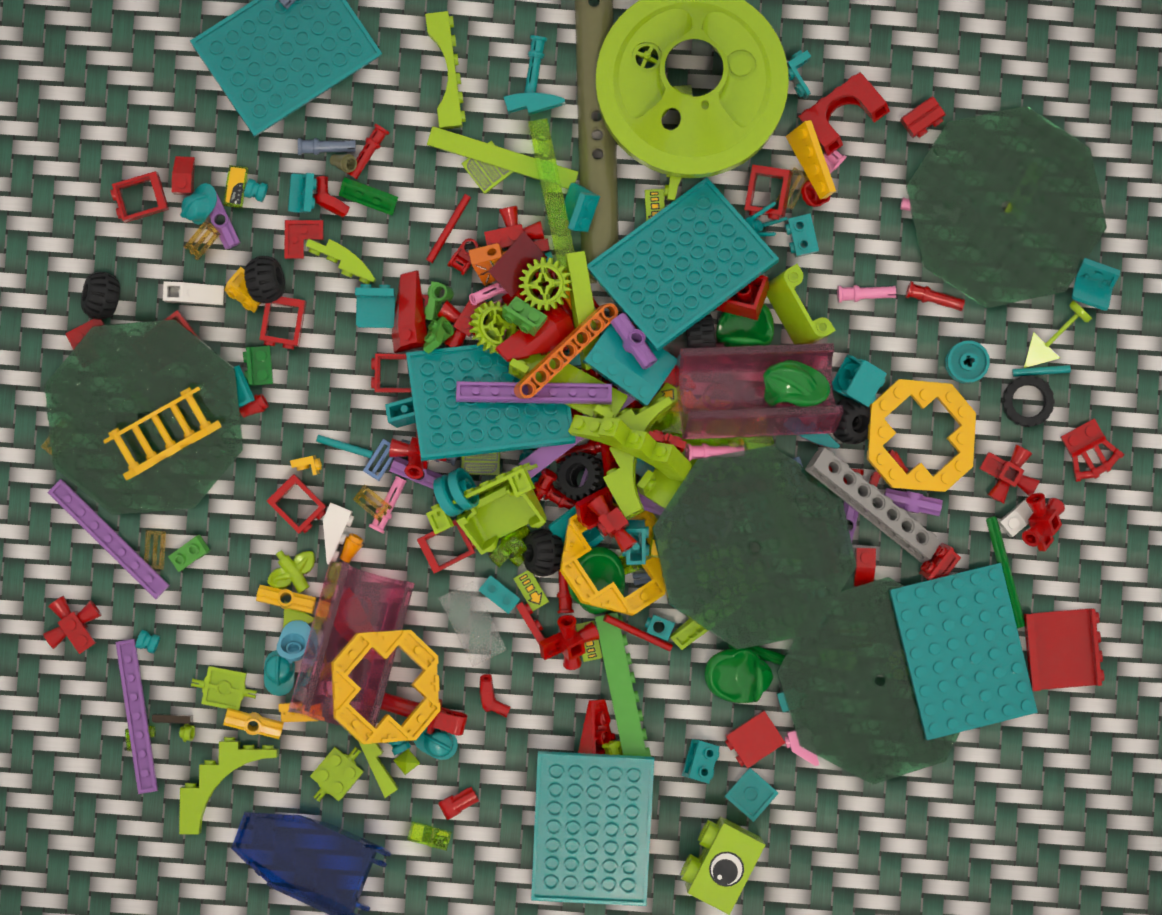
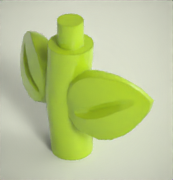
[267,550,315,594]

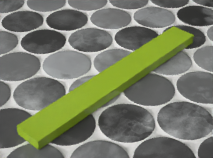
[427,126,578,189]

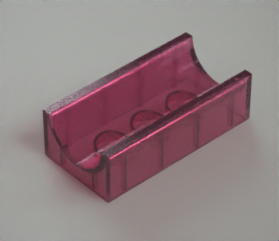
[674,343,843,439]
[288,562,415,728]

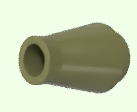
[330,154,357,173]

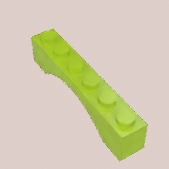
[425,11,466,130]

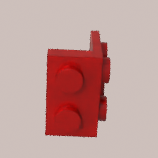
[919,543,961,580]

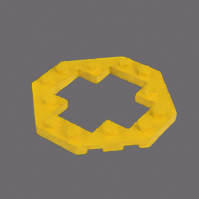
[867,379,976,492]
[560,503,673,616]
[331,630,441,744]

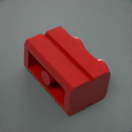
[900,96,946,138]

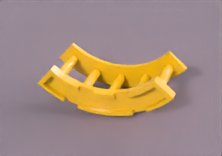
[103,386,222,481]

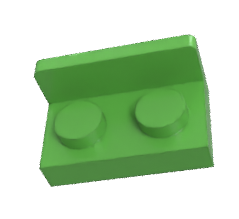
[502,296,547,336]

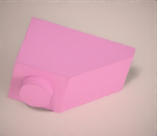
[784,726,819,766]

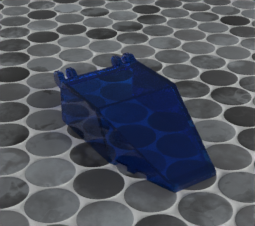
[231,812,391,915]

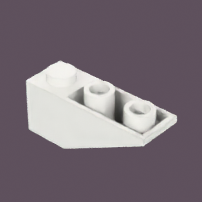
[163,282,224,305]
[323,503,354,565]

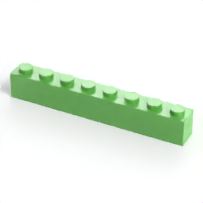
[595,612,651,757]

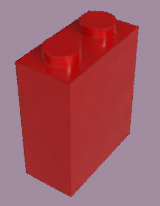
[725,710,786,769]

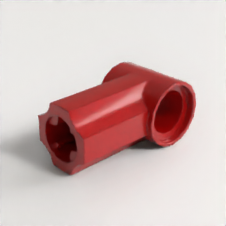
[438,786,479,820]

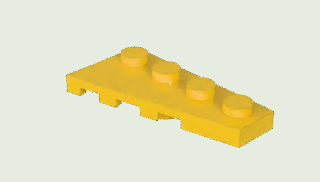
[785,120,836,199]

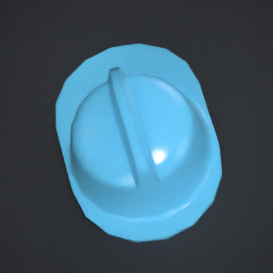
[276,620,312,664]

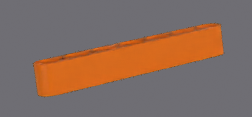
[514,303,618,399]

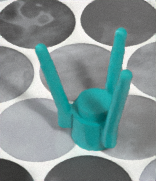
[745,202,788,237]

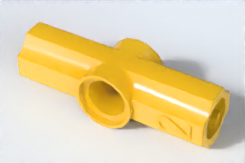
[256,585,316,614]
[223,708,284,739]

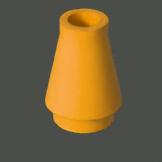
[339,533,364,563]

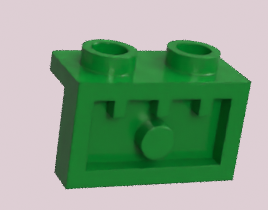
[243,346,274,386]

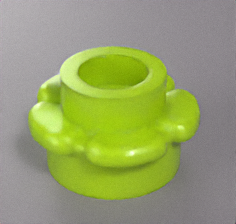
[179,724,195,742]

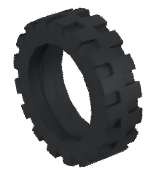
[1002,375,1055,427]

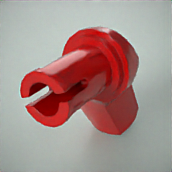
[313,176,350,217]
[480,674,511,718]

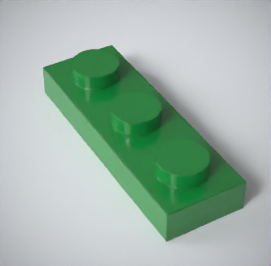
[339,177,398,215]

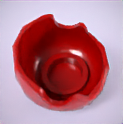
[801,180,831,207]

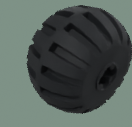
[244,256,285,303]
[81,272,120,319]
[829,398,870,444]
[522,529,564,577]

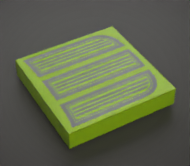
[461,140,513,194]
[461,452,500,475]

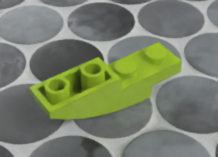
[306,239,376,284]

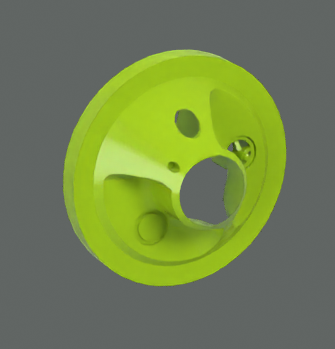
[596,0,789,178]

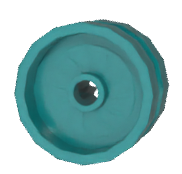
[945,341,990,384]
[433,468,479,517]

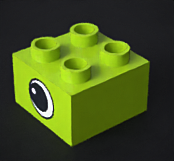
[680,816,765,915]

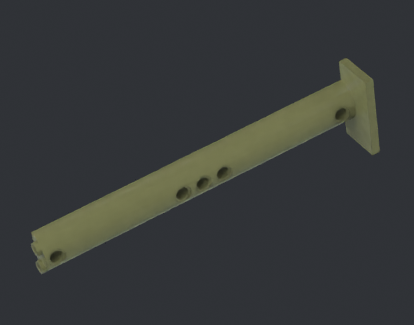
[575,0,619,284]

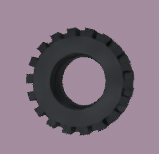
[686,314,716,364]
[556,452,607,501]

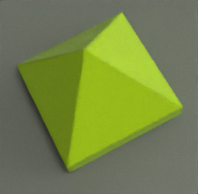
[393,748,420,775]

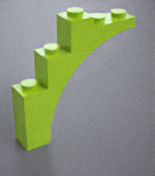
[603,396,675,520]
[568,415,692,482]
[179,737,279,834]

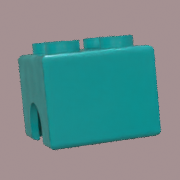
[830,354,887,407]

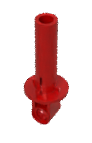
[369,689,468,736]

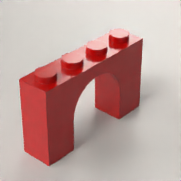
[798,72,890,156]

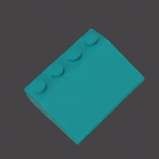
[583,323,679,407]

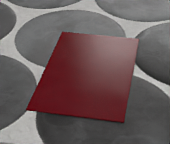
[488,232,547,297]

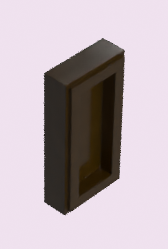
[152,714,193,724]

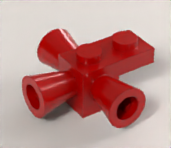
[484,206,544,249]
[437,300,488,347]
[389,429,447,479]
[979,445,1040,504]
[1022,493,1065,551]
[587,495,638,553]
[43,596,102,654]
[539,615,599,670]

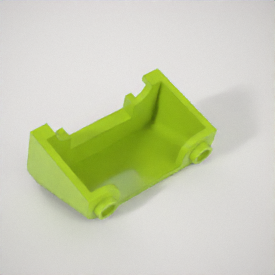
[767,263,836,349]
[456,481,547,555]

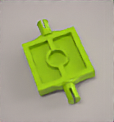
[191,666,257,711]
[310,746,364,802]

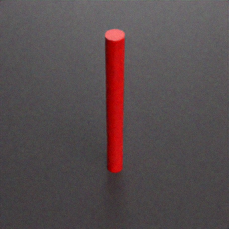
[426,194,471,264]
[603,614,673,651]

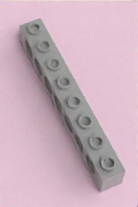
[805,448,941,563]

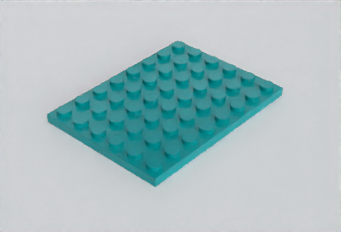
[190,0,382,137]
[587,177,779,352]
[406,344,576,461]
[889,563,1038,740]
[531,751,654,906]

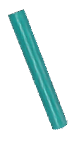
[1012,365,1071,377]
[316,435,373,458]

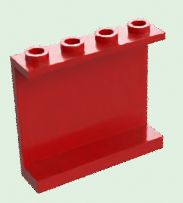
[1023,608,1104,691]

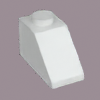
[998,498,1033,537]

